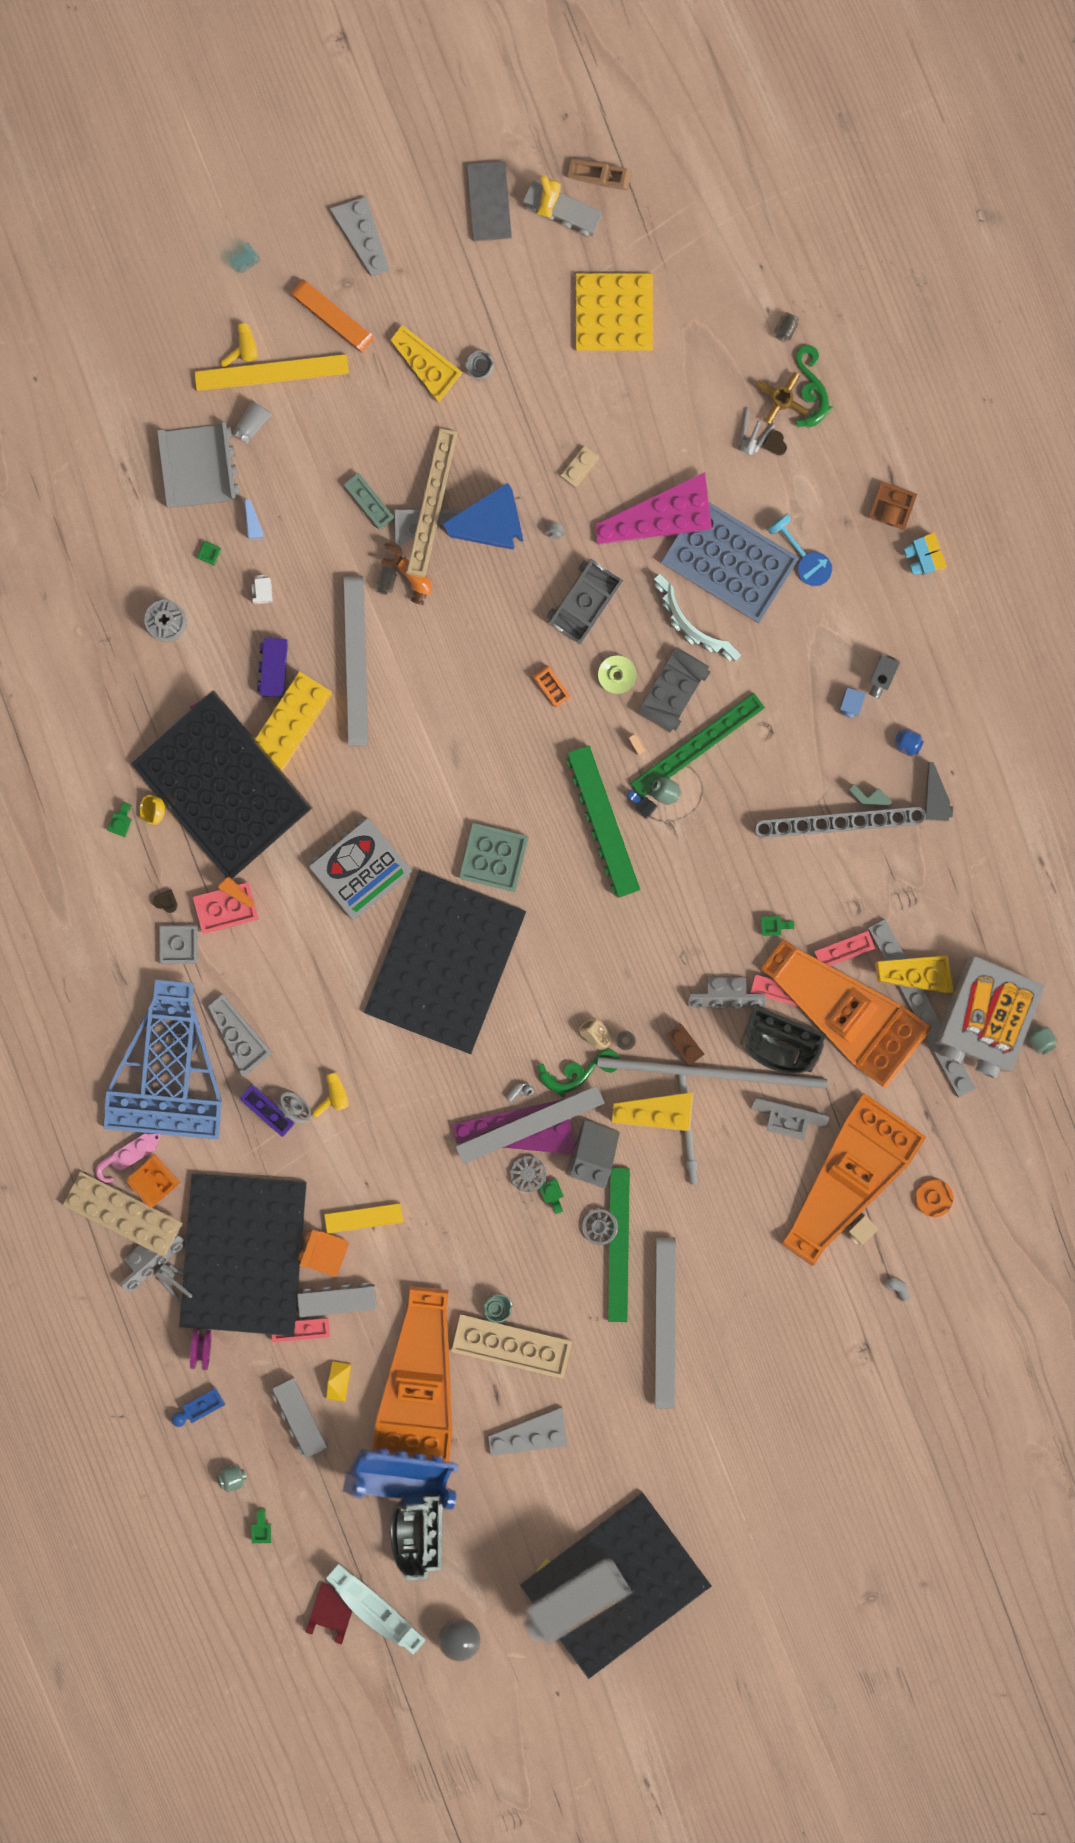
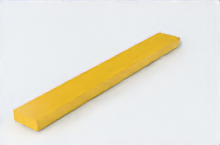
[195,354,349,392]

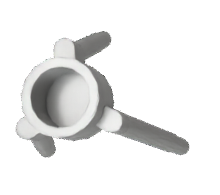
[738,408,775,456]
[155,1264,192,1301]

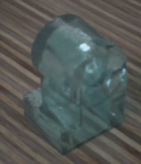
[231,242,260,273]

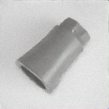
[233,399,272,444]

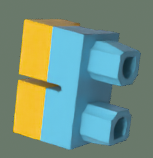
[903,532,947,575]

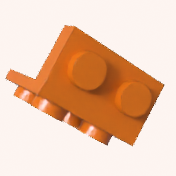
[126,1154,181,1208]
[298,1229,349,1277]

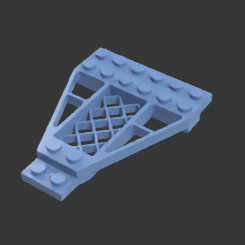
[104,980,222,1140]

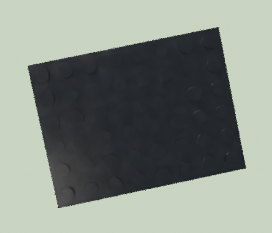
[131,690,313,879]
[364,870,526,1054]
[179,1173,307,1336]
[520,1493,712,1679]

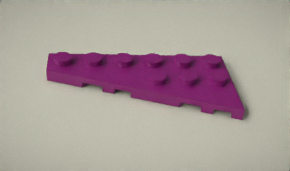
[452,1099,575,1154]

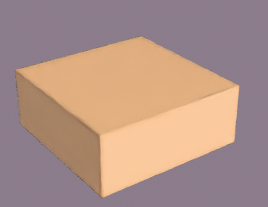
[629,734,645,755]

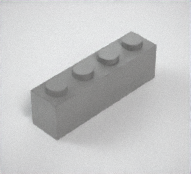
[523,181,603,237]
[298,1282,377,1317]
[271,1377,328,1458]

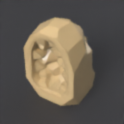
[578,1018,611,1050]

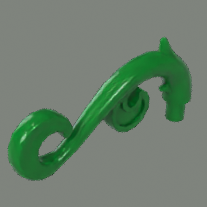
[796,345,834,428]
[537,1049,620,1097]

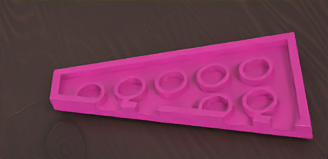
[596,472,712,545]

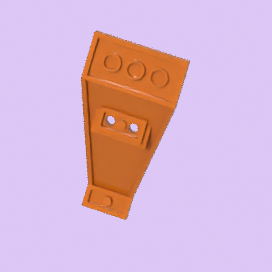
[781,1093,926,1266]
[373,1286,453,1461]

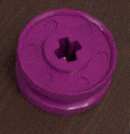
[190,1328,212,1370]

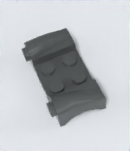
[546,559,623,644]
[637,647,711,733]

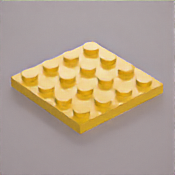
[576,274,653,351]

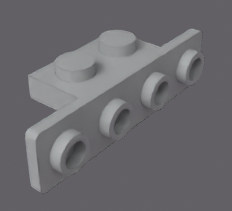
[688,978,766,1009]
[751,1098,829,1140]
[120,1234,186,1293]

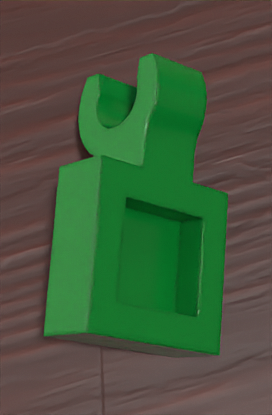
[107,802,132,837]
[761,916,794,936]
[540,1179,564,1214]
[251,1509,271,1544]

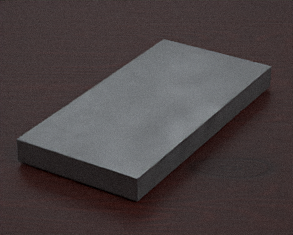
[467,161,512,242]

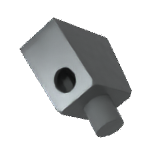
[869,653,900,699]

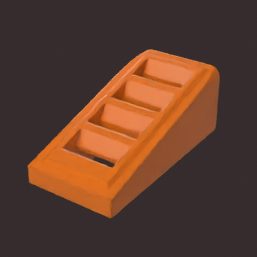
[532,665,571,708]
[217,877,255,908]

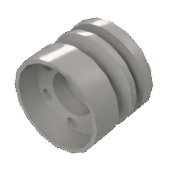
[144,600,187,643]

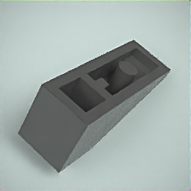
[925,762,953,822]

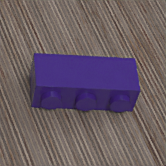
[257,638,288,698]
[239,1084,295,1137]

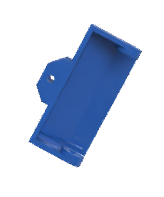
[343,1448,458,1510]

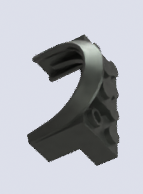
[740,1006,826,1074]
[390,1492,442,1581]

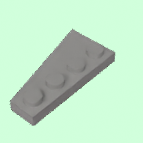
[330,197,390,276]
[208,994,272,1077]
[488,1407,567,1455]

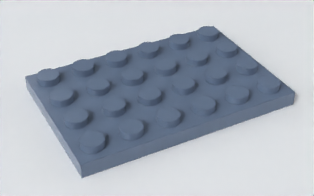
[661,502,799,623]

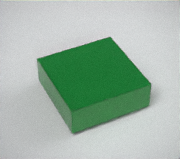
[197,541,222,566]

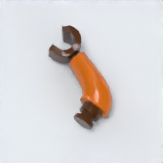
[381,542,432,605]

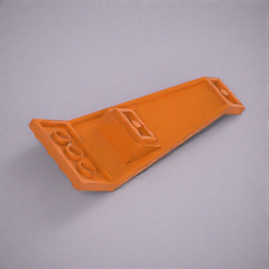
[761,939,932,1089]

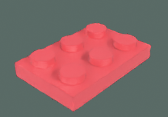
[193,882,259,934]

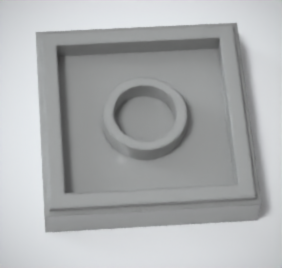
[159,925,198,964]

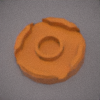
[915,1179,954,1217]

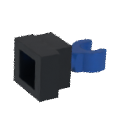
[626,790,658,820]

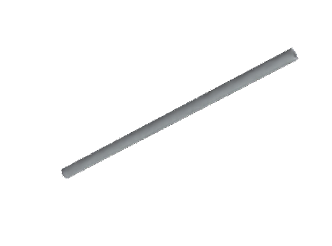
[597,1057,827,1089]

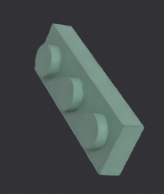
[344,473,395,530]

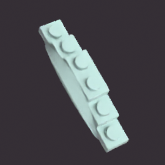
[654,574,741,662]
[326,1563,426,1655]

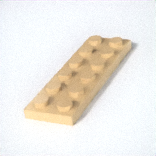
[63,1172,183,1257]
[451,1314,572,1379]

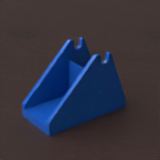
[443,483,523,550]

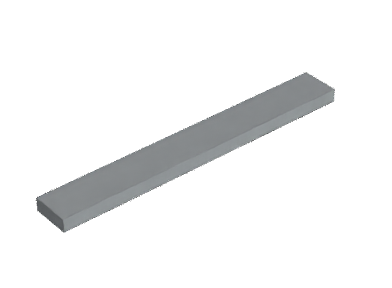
[456,1086,604,1164]

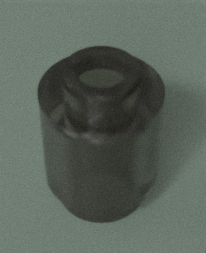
[773,312,799,342]
[374,566,397,595]
[616,1031,636,1050]

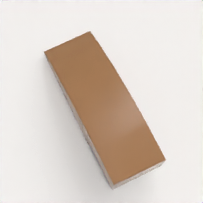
[567,159,631,191]

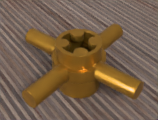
[756,372,808,425]

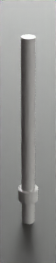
[678,1075,698,1184]

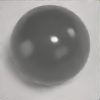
[438,1618,481,1661]

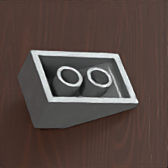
[565,1120,620,1189]

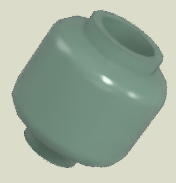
[651,777,681,805]
[1028,1025,1057,1055]
[217,1464,246,1492]

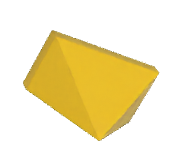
[326,1361,351,1402]

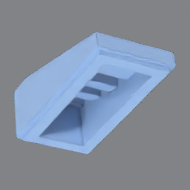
[245,499,264,540]

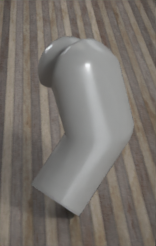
[506,1083,534,1103]
[885,1277,910,1301]

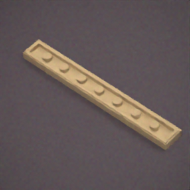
[406,428,458,578]

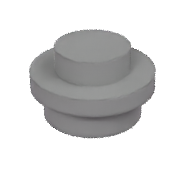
[546,524,565,539]

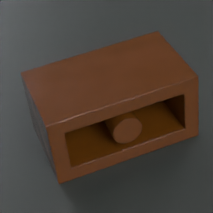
[666,1024,704,1066]

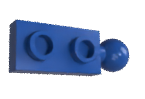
[171,1388,225,1427]

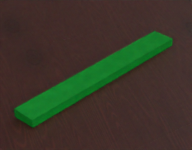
[630,693,765,799]
[608,1168,630,1322]

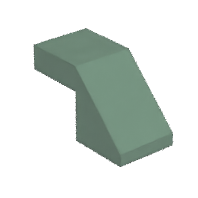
[848,785,892,806]

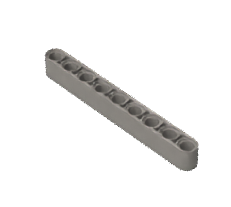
[344,576,368,747]
[755,807,926,838]
[655,1237,676,1409]

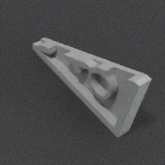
[395,509,462,546]

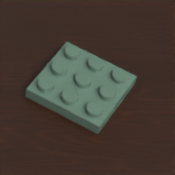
[459,823,529,892]

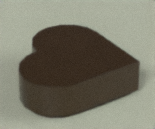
[763,431,787,456]
[153,889,178,913]

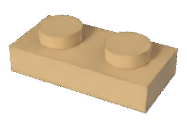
[561,446,600,488]

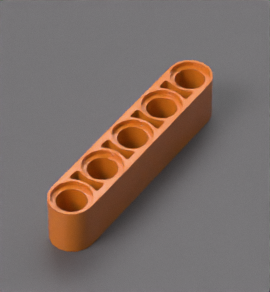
[290,278,374,353]

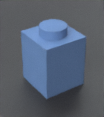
[839,688,866,718]

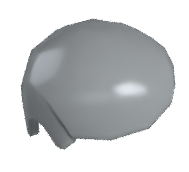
[465,350,494,379]

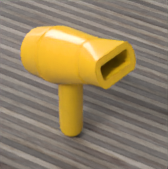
[537,175,561,218]
[220,323,257,367]
[312,1073,349,1117]

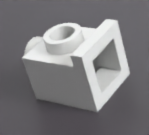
[252,575,273,604]

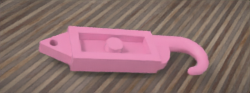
[96,1133,162,1183]

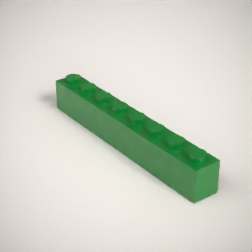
[565,745,641,898]

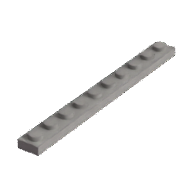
[868,919,976,1097]

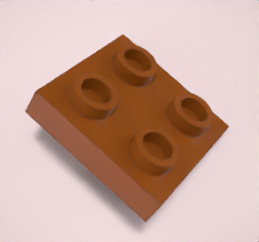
[868,481,917,530]

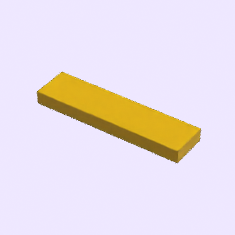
[325,1203,403,1233]

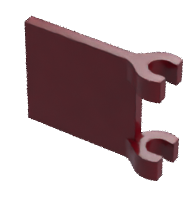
[305,1583,353,1645]

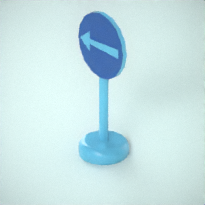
[767,513,832,586]

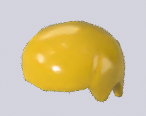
[140,795,166,825]

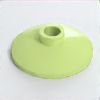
[598,656,637,694]

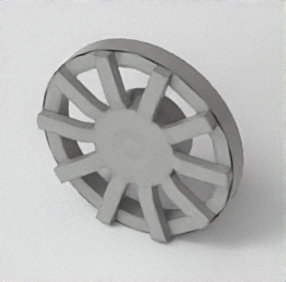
[163,1023,199,1059]
[278,1092,311,1124]
[510,1156,546,1192]
[582,1209,618,1245]

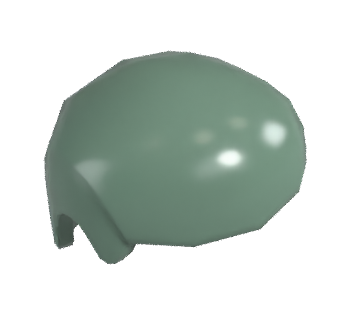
[483,1294,513,1323]

